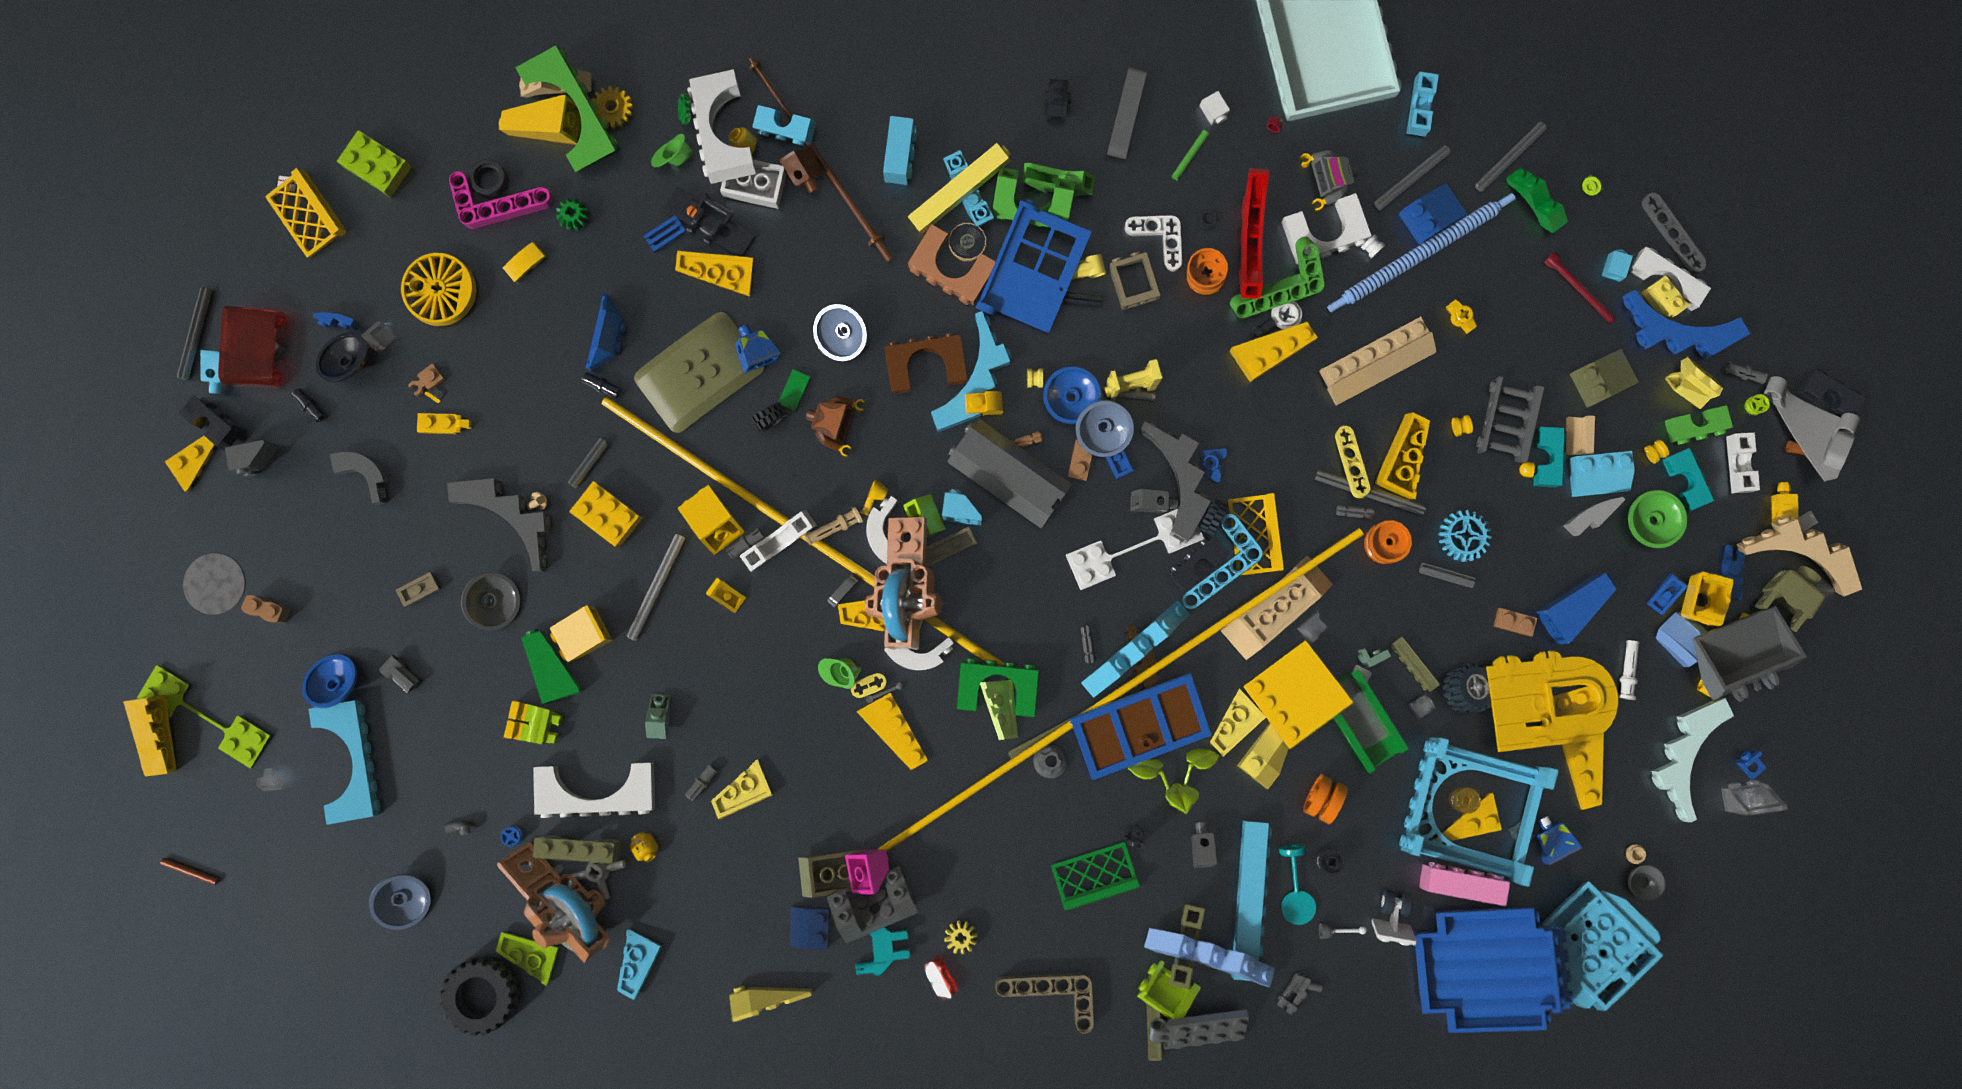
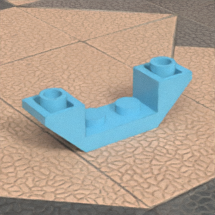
[943,150,994,227]

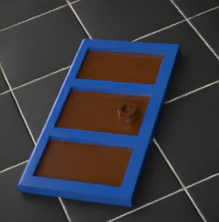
[1070,673,1211,781]

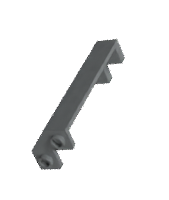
[947,418,1073,528]

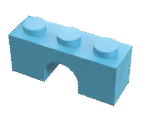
[1407,72,1439,136]
[752,105,816,146]

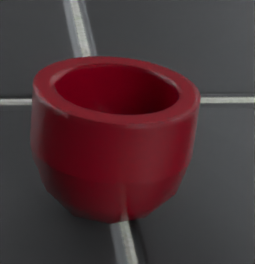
[1266,116,1283,133]

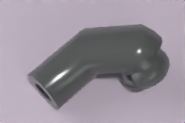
[444,821,471,836]

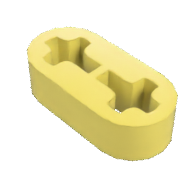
[851,673,887,698]

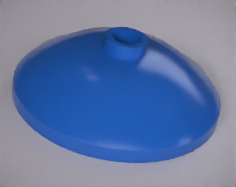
[1043,366,1101,424]
[302,654,357,708]

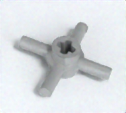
[570,860,626,900]

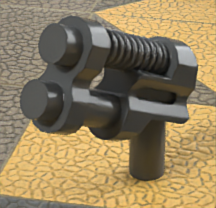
[1277,973,1322,1015]

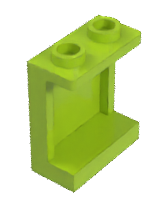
[1137,960,1201,1019]

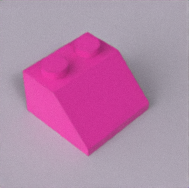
[845,849,889,894]

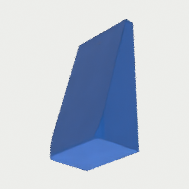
[1647,573,1688,615]

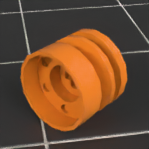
[1187,248,1228,295]

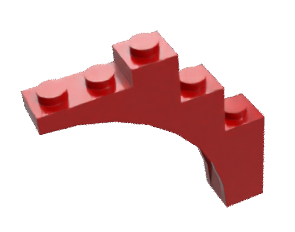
[1239,168,1269,299]

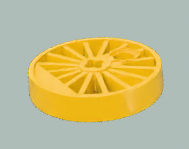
[401,253,476,326]

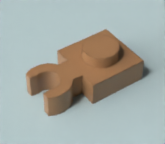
[408,364,445,397]

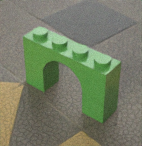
[992,167,1076,230]

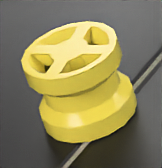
[1027,368,1043,388]

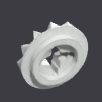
[1271,301,1302,330]

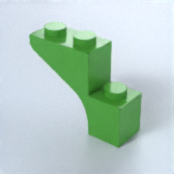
[1022,163,1095,196]

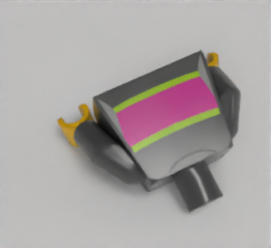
[1300,150,1359,211]

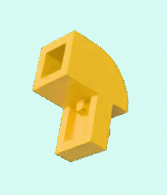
[964,391,1003,416]

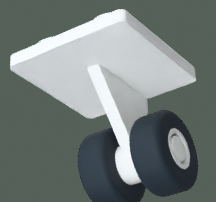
[1372,890,1417,946]

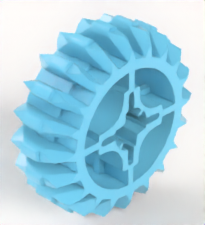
[1438,510,1492,562]

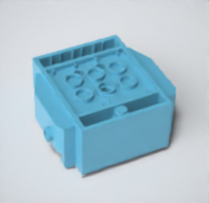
[1538,881,1663,1011]

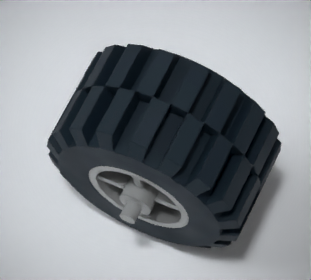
[1443,663,1492,714]

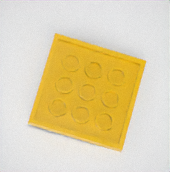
[1243,640,1353,750]

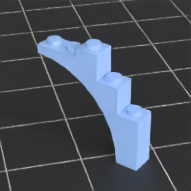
[1144,928,1275,987]

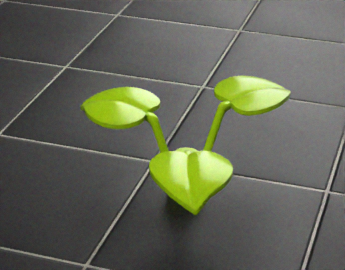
[1128,748,1219,814]

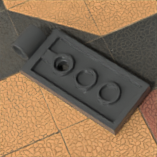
[1149,1010,1249,1049]

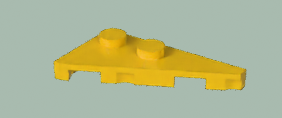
[165,436,215,493]
[1434,793,1502,843]

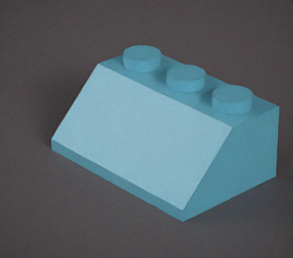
[1568,451,1634,497]
[942,490,982,526]

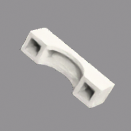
[1629,247,1711,311]
[740,510,817,571]

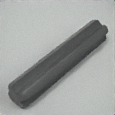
[568,438,609,488]
[1419,562,1476,588]

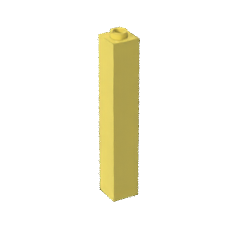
[908,143,1011,233]

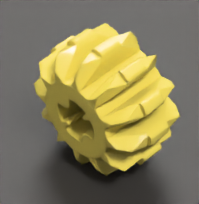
[944,920,978,954]

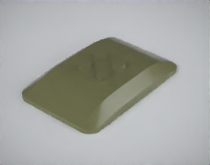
[634,312,764,433]

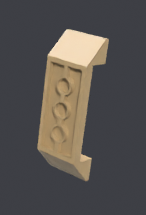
[1221,556,1333,660]

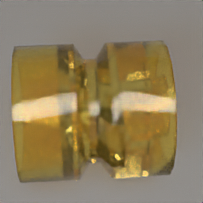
[1449,787,1481,813]

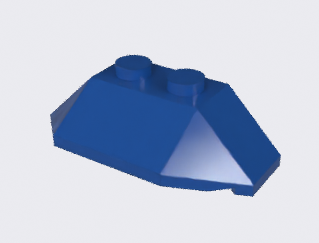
[586,293,626,371]

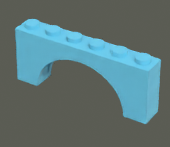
[309,700,380,825]

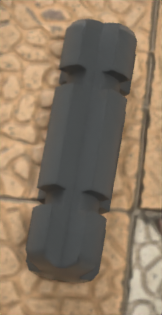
[1336,505,1375,519]
[1080,625,1096,663]

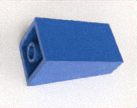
[1536,573,1616,644]

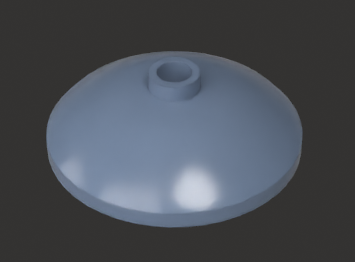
[813,304,868,361]
[1076,400,1134,457]
[369,874,430,930]

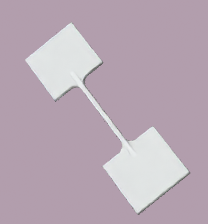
[1066,509,1204,590]

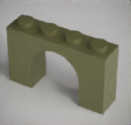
[533,834,622,863]
[1169,905,1205,990]

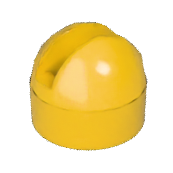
[1519,462,1535,478]

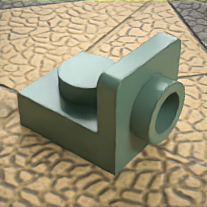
[1358,648,1391,668]

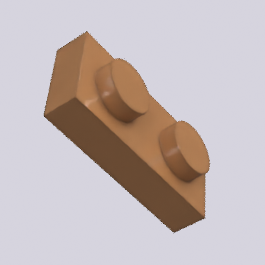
[1068,440,1092,481]
[1493,608,1537,637]

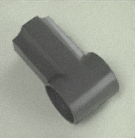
[379,655,420,693]

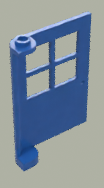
[976,199,1091,333]

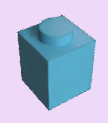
[1602,250,1633,282]

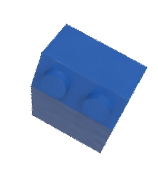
[1399,183,1467,245]

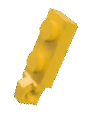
[417,413,472,434]

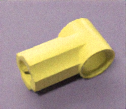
[1072,254,1106,280]

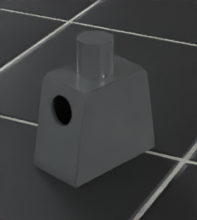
[1130,489,1178,513]
[1191,822,1217,868]

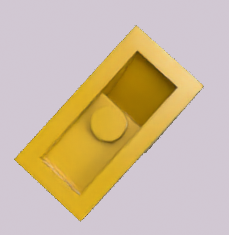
[706,578,746,613]

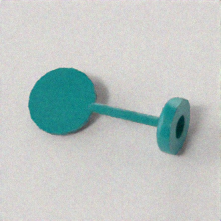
[1279,843,1316,925]

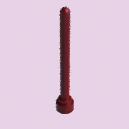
[1544,252,1615,323]

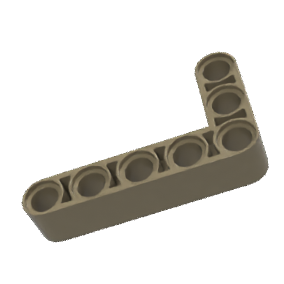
[995,973,1094,1033]

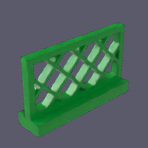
[1051,842,1140,911]

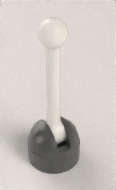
[1319,923,1367,939]

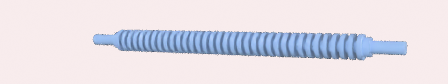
[1327,193,1515,313]

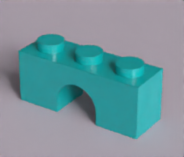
[1534,427,1567,487]
[1662,448,1714,512]

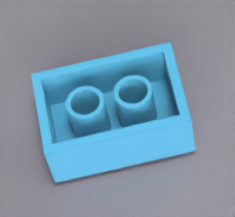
[883,116,918,185]

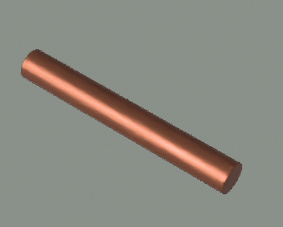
[161,857,219,885]

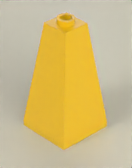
[499,95,581,144]

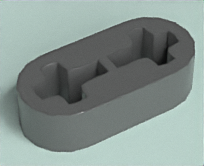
[827,574,859,608]

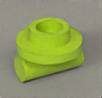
[1582,175,1603,195]

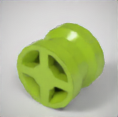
[1745,394,1770,415]

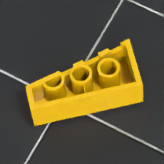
[1230,322,1318,383]
[1375,412,1430,499]
[124,694,177,777]

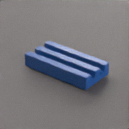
[644,216,686,252]

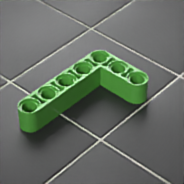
[1230,237,1324,318]

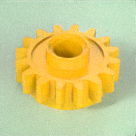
[591,86,633,129]

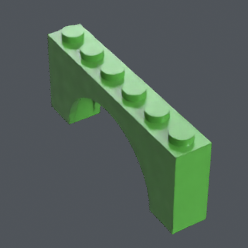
[515,45,618,172]

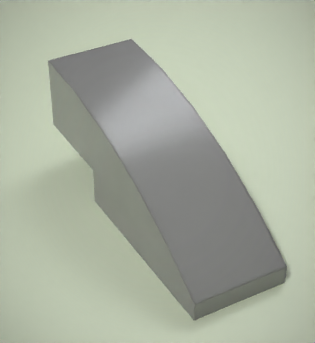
[1563,497,1625,536]

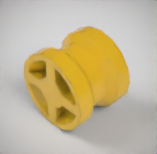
[1452,415,1473,437]
[1644,440,1669,464]

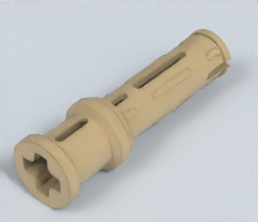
[804,507,863,545]

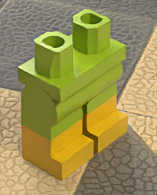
[504,701,563,744]

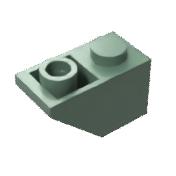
[645,694,671,739]

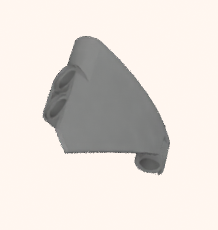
[1763,376,1860,481]

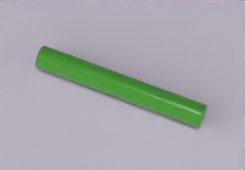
[1172,130,1209,180]

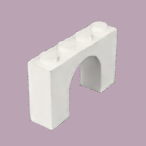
[1281,194,1371,264]

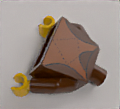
[806,396,865,457]

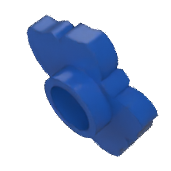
[1199,448,1227,484]

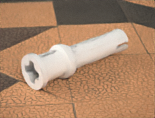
[1618,640,1639,700]

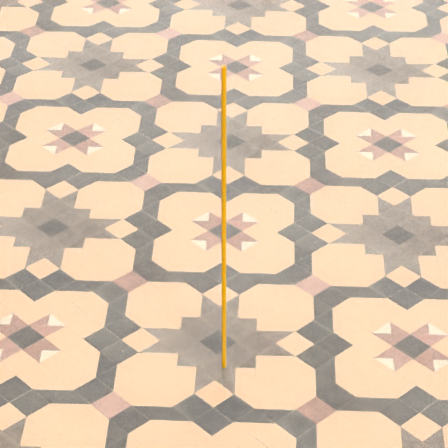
[877,528,1364,852]

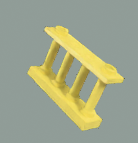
[1104,359,1162,401]

